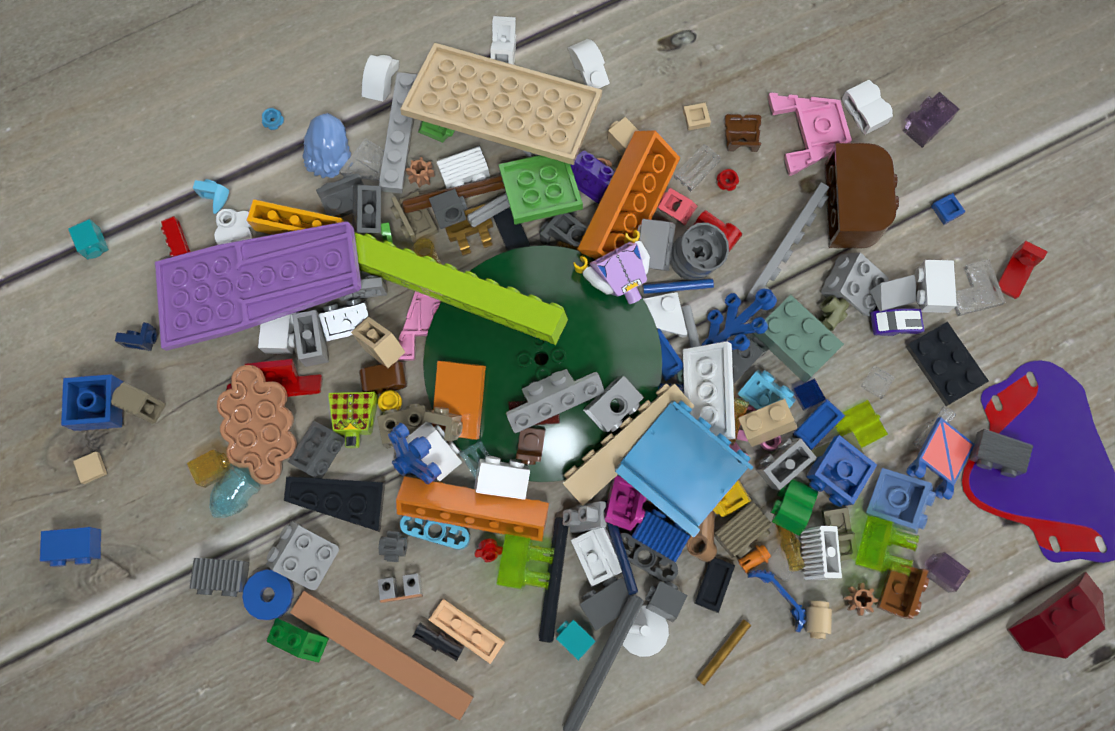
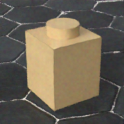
[608,117,639,156]

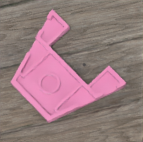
[768,93,852,176]
[398,291,442,361]

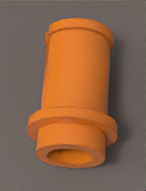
[737,545,771,574]

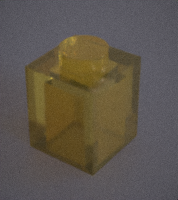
[187,449,231,488]

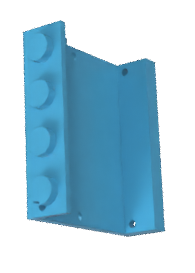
[615,400,753,537]

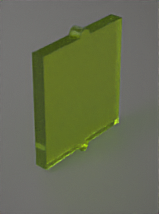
[835,400,888,448]

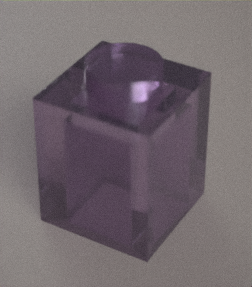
[925,552,970,593]

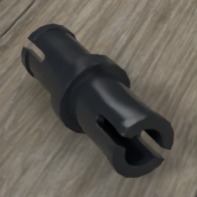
[412,622,464,662]

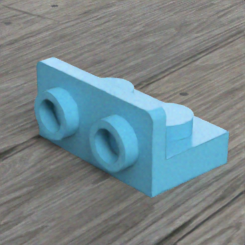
[738,370,796,410]

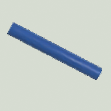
[643,279,714,294]

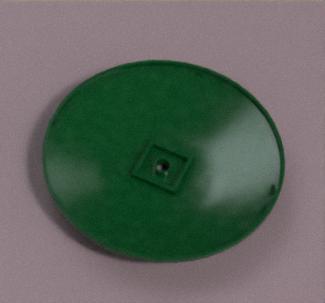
[423,246,662,482]

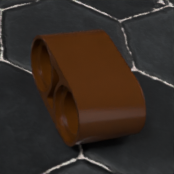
[359,362,407,395]

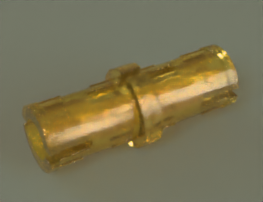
[776,525,805,572]

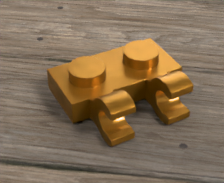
[445,204,493,256]

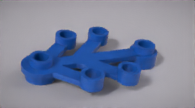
[701,288,777,351]
[388,423,442,485]

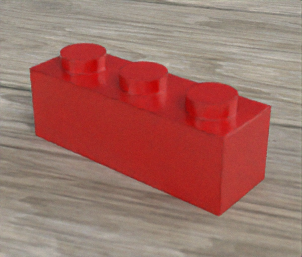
[161,216,190,257]

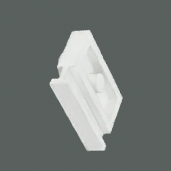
[571,527,622,587]

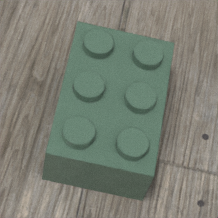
[754,295,844,383]

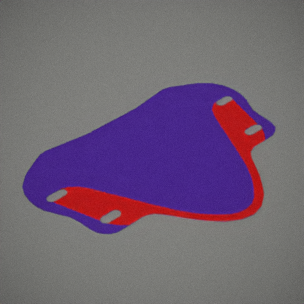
[962,360,1115,563]

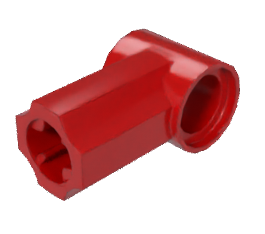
[694,210,742,252]

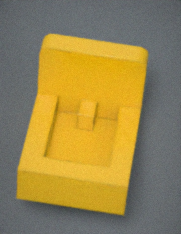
[713,480,752,517]

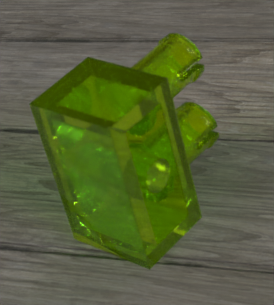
[855,515,920,576]
[496,534,555,590]

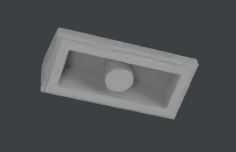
[870,275,916,312]

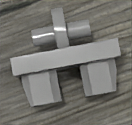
[563,501,606,533]

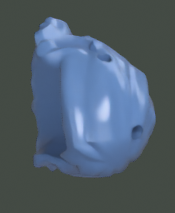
[302,113,352,178]

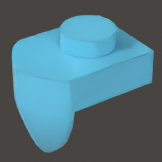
[193,179,230,214]

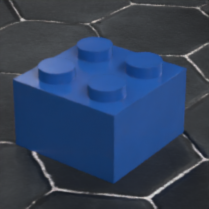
[61,374,124,431]

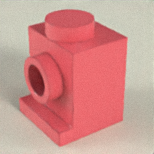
[658,188,697,226]

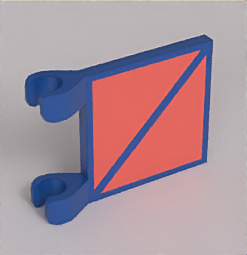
[906,417,975,500]

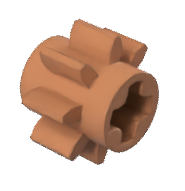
[406,157,435,188]
[843,583,878,616]

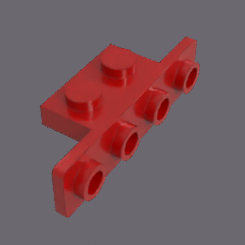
[226,359,323,397]

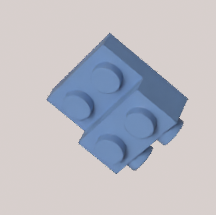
[866,468,936,534]

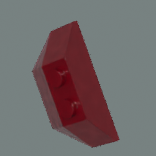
[1006,572,1105,659]

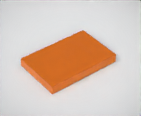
[432,361,486,440]

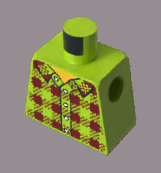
[328,392,379,448]

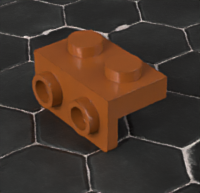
[877,560,929,619]

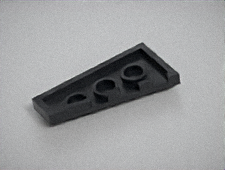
[284,476,385,532]

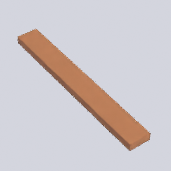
[290,591,474,721]

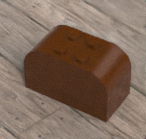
[825,143,899,249]

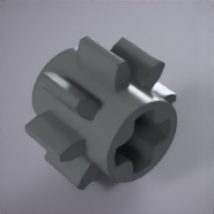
[378,531,407,562]

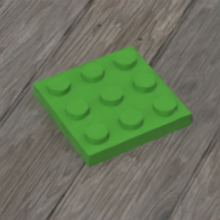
[498,155,583,224]

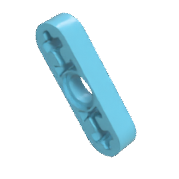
[400,516,470,550]

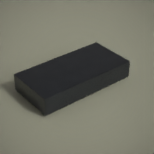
[492,207,530,251]
[694,557,735,613]

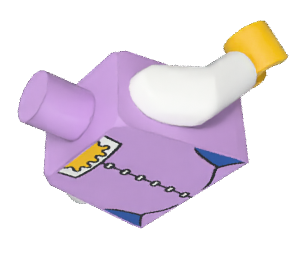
[573,230,650,304]

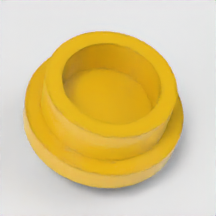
[378,390,402,412]

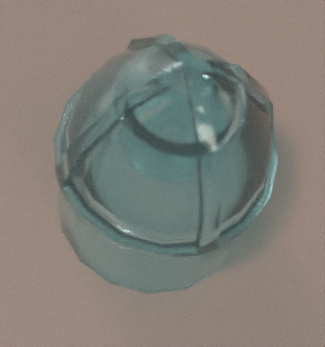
[209,466,261,518]

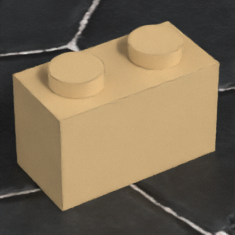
[351,317,405,368]
[739,399,798,447]

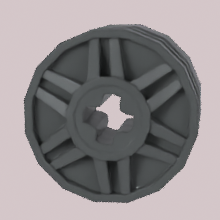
[670,223,729,281]

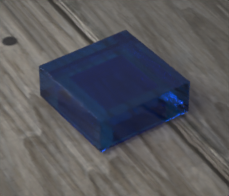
[792,378,826,411]

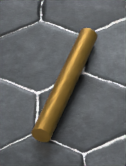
[697,619,751,686]

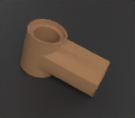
[687,510,717,562]

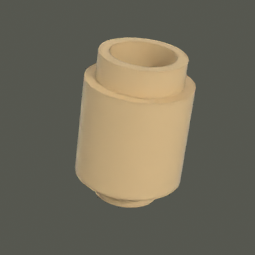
[805,601,832,639]

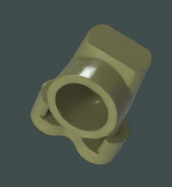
[818,295,849,331]

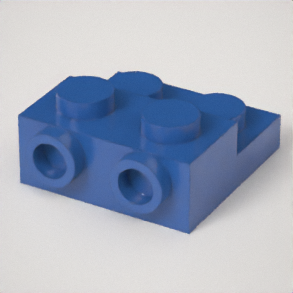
[806,435,877,507]

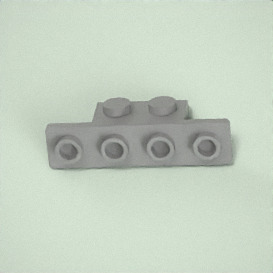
[506,369,605,433]

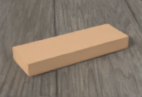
[429,599,505,664]

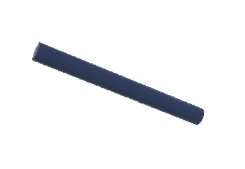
[604,501,638,595]

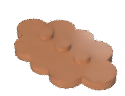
[217,365,297,484]

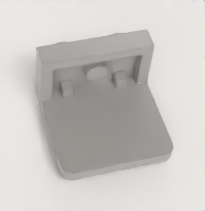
[821,252,888,316]
[266,521,339,590]

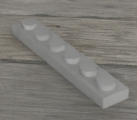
[379,72,418,193]
[746,182,829,304]

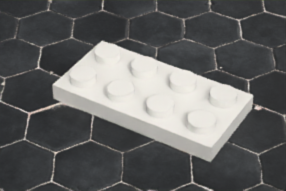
[683,341,735,440]

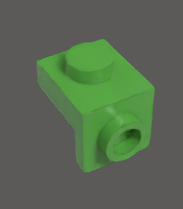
[418,121,455,143]

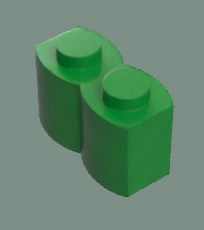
[770,479,818,536]

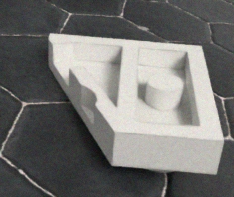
[643,292,687,338]

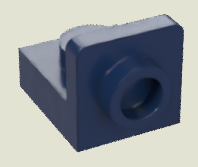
[115,322,157,351]

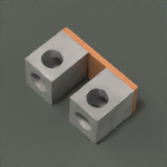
[378,574,423,603]

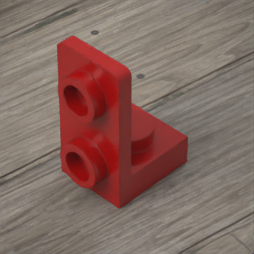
[996,241,1048,299]

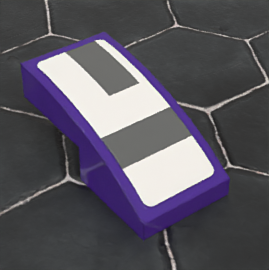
[870,309,925,336]

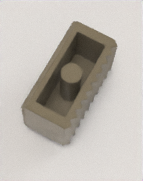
[111,382,165,424]
[714,502,772,558]

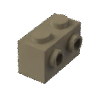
[377,404,431,449]

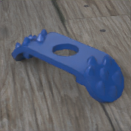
[747,570,806,633]

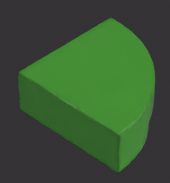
[381,222,393,244]

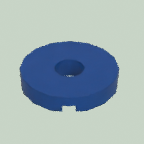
[242,569,294,620]

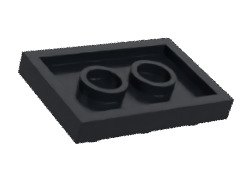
[905,321,989,406]

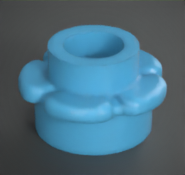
[262,108,284,130]

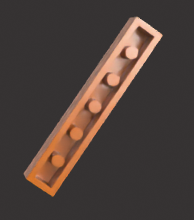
[396,476,549,541]

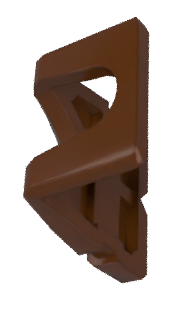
[725,114,762,152]

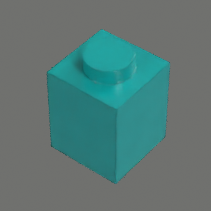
[68,219,109,260]
[556,620,596,661]

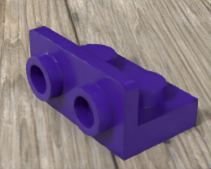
[570,151,615,204]

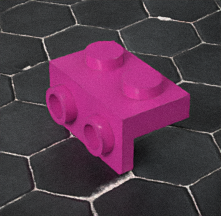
[604,476,647,531]

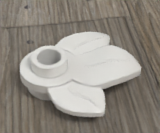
[214,209,252,245]

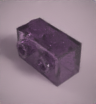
[902,92,960,148]

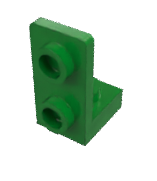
[267,618,329,663]

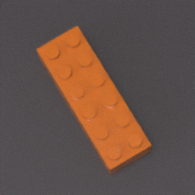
[577,130,680,260]

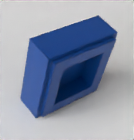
[931,193,966,225]

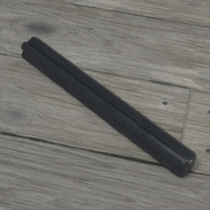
[539,517,569,643]

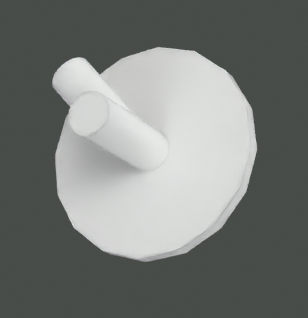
[623,605,669,657]

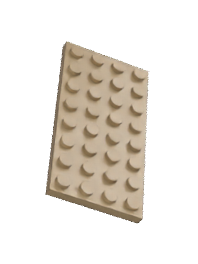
[400,43,602,165]

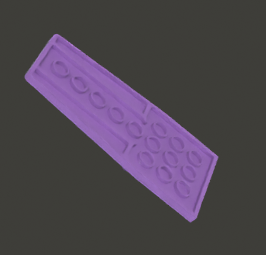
[155,222,361,351]

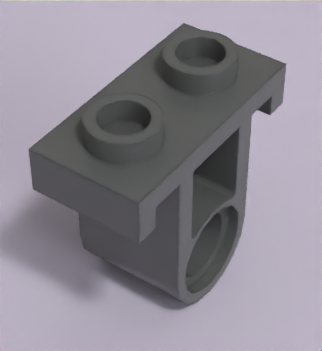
[540,211,587,247]

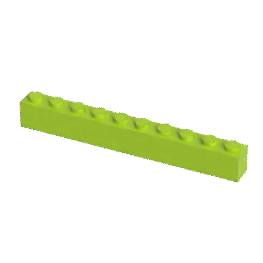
[355,233,568,345]

